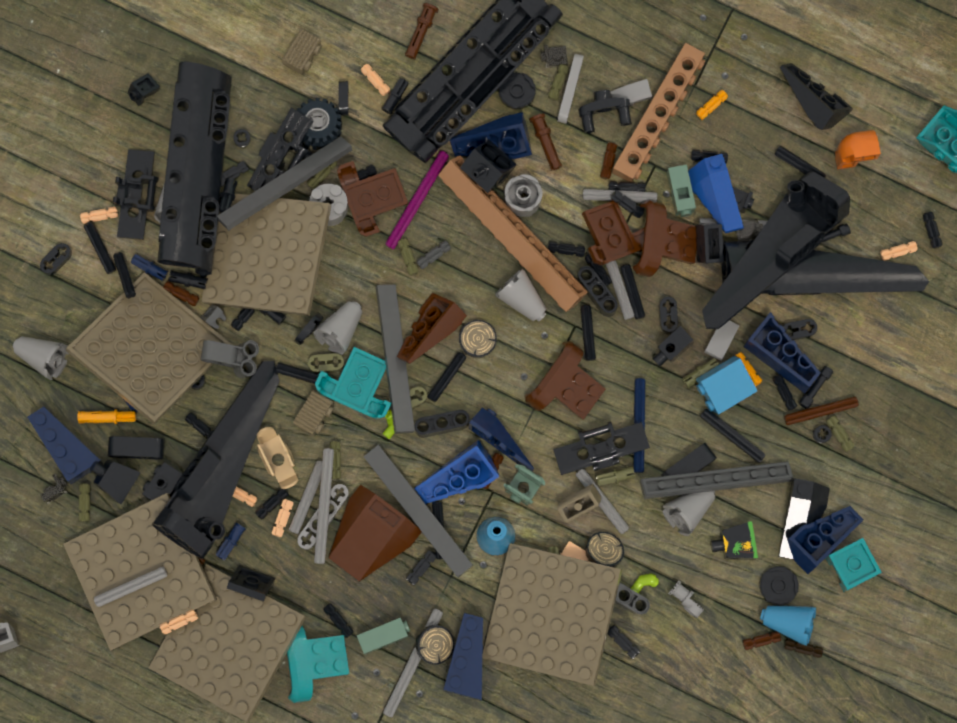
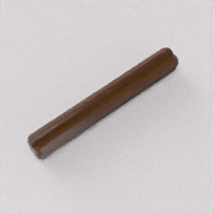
[784,396,859,425]

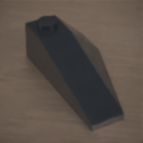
[780,63,853,130]
[779,478,830,560]

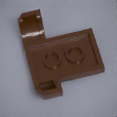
[337,161,408,237]
[633,200,697,277]
[582,201,645,265]
[525,341,605,420]

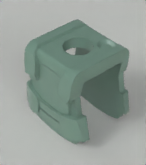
[503,464,545,506]

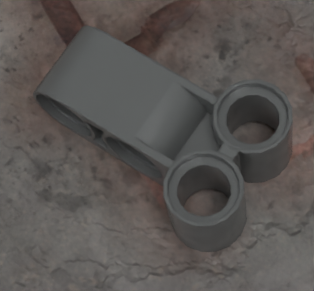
[200,340,259,378]
[615,583,650,614]

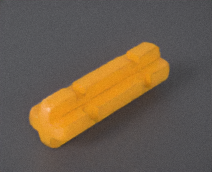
[696,90,728,120]
[735,352,762,387]

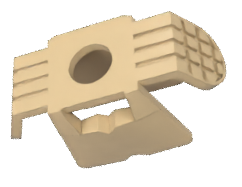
[257,427,299,489]

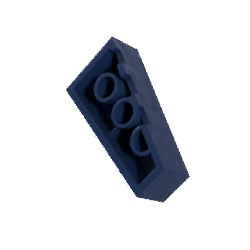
[744,312,821,394]
[27,407,104,485]
[443,613,483,701]

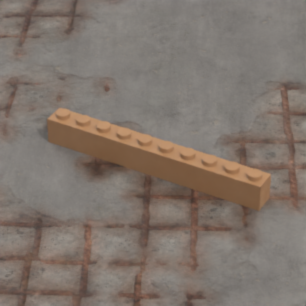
[439,156,588,312]

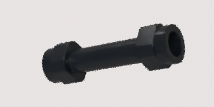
[821,223,851,243]
[798,366,834,409]

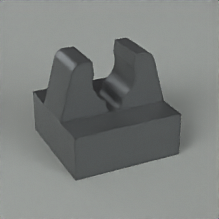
[200,304,226,329]

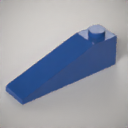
[688,154,744,233]
[414,440,500,504]

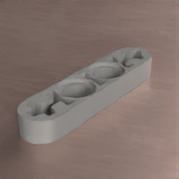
[557,53,584,124]
[297,484,349,550]

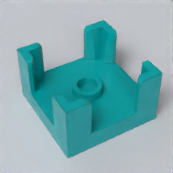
[825,538,882,592]

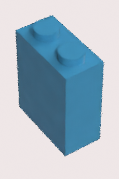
[696,356,757,415]

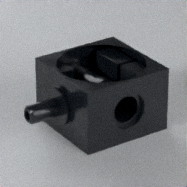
[460,140,517,193]

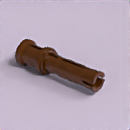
[405,3,439,60]
[529,113,562,171]

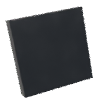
[227,565,276,602]

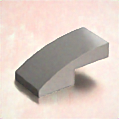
[610,79,652,106]
[704,320,739,361]

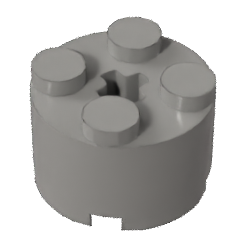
[504,174,543,217]
[309,184,348,226]

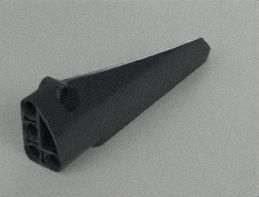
[702,171,850,329]
[721,240,929,295]
[152,361,280,559]

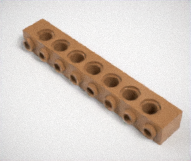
[612,42,705,182]

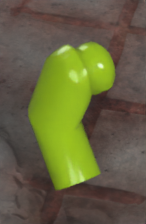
[383,410,394,439]
[630,573,659,594]

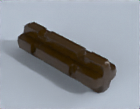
[784,639,823,658]

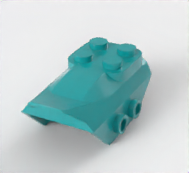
[916,105,957,173]

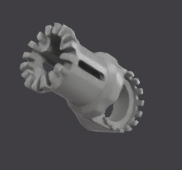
[668,580,704,618]

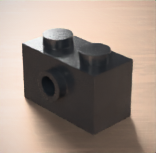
[696,223,724,263]
[142,462,182,501]

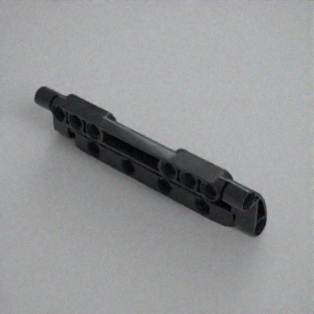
[382,0,563,163]
[157,61,232,275]

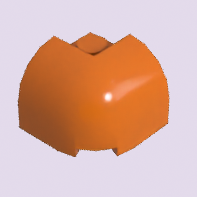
[835,130,881,170]

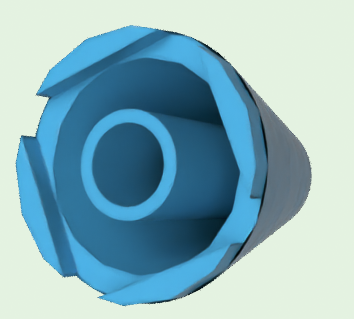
[477,517,515,555]
[760,606,816,646]

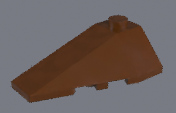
[397,293,467,364]

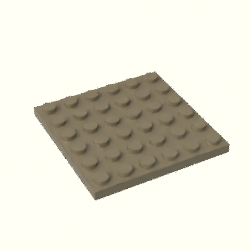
[201,194,332,316]
[66,272,231,424]
[63,493,217,651]
[482,543,622,686]
[149,564,306,723]

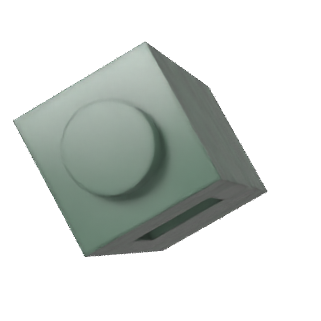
[667,165,696,217]
[357,618,410,655]

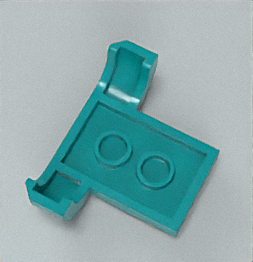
[315,347,391,419]
[287,626,349,703]

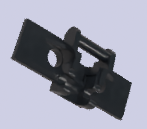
[247,107,314,191]
[113,149,159,240]
[553,422,650,475]

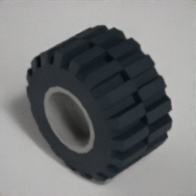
[297,98,342,150]

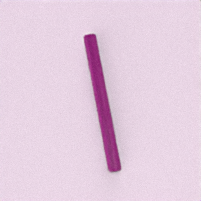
[386,151,449,250]

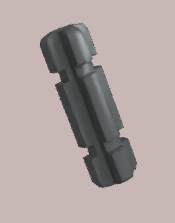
[417,241,451,269]

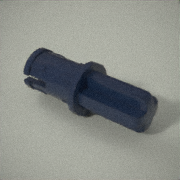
[131,254,169,282]
[216,523,246,560]

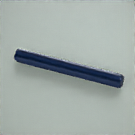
[634,378,645,473]

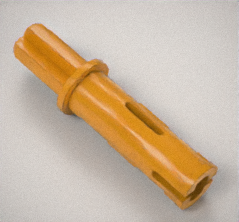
[77,409,136,425]

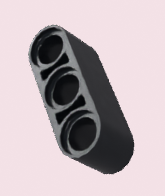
[577,266,618,317]
[414,410,469,438]
[107,436,165,460]
[661,442,717,476]

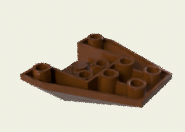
[328,485,422,582]

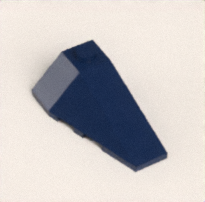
[450,112,532,159]
[469,407,534,472]
[788,506,864,574]

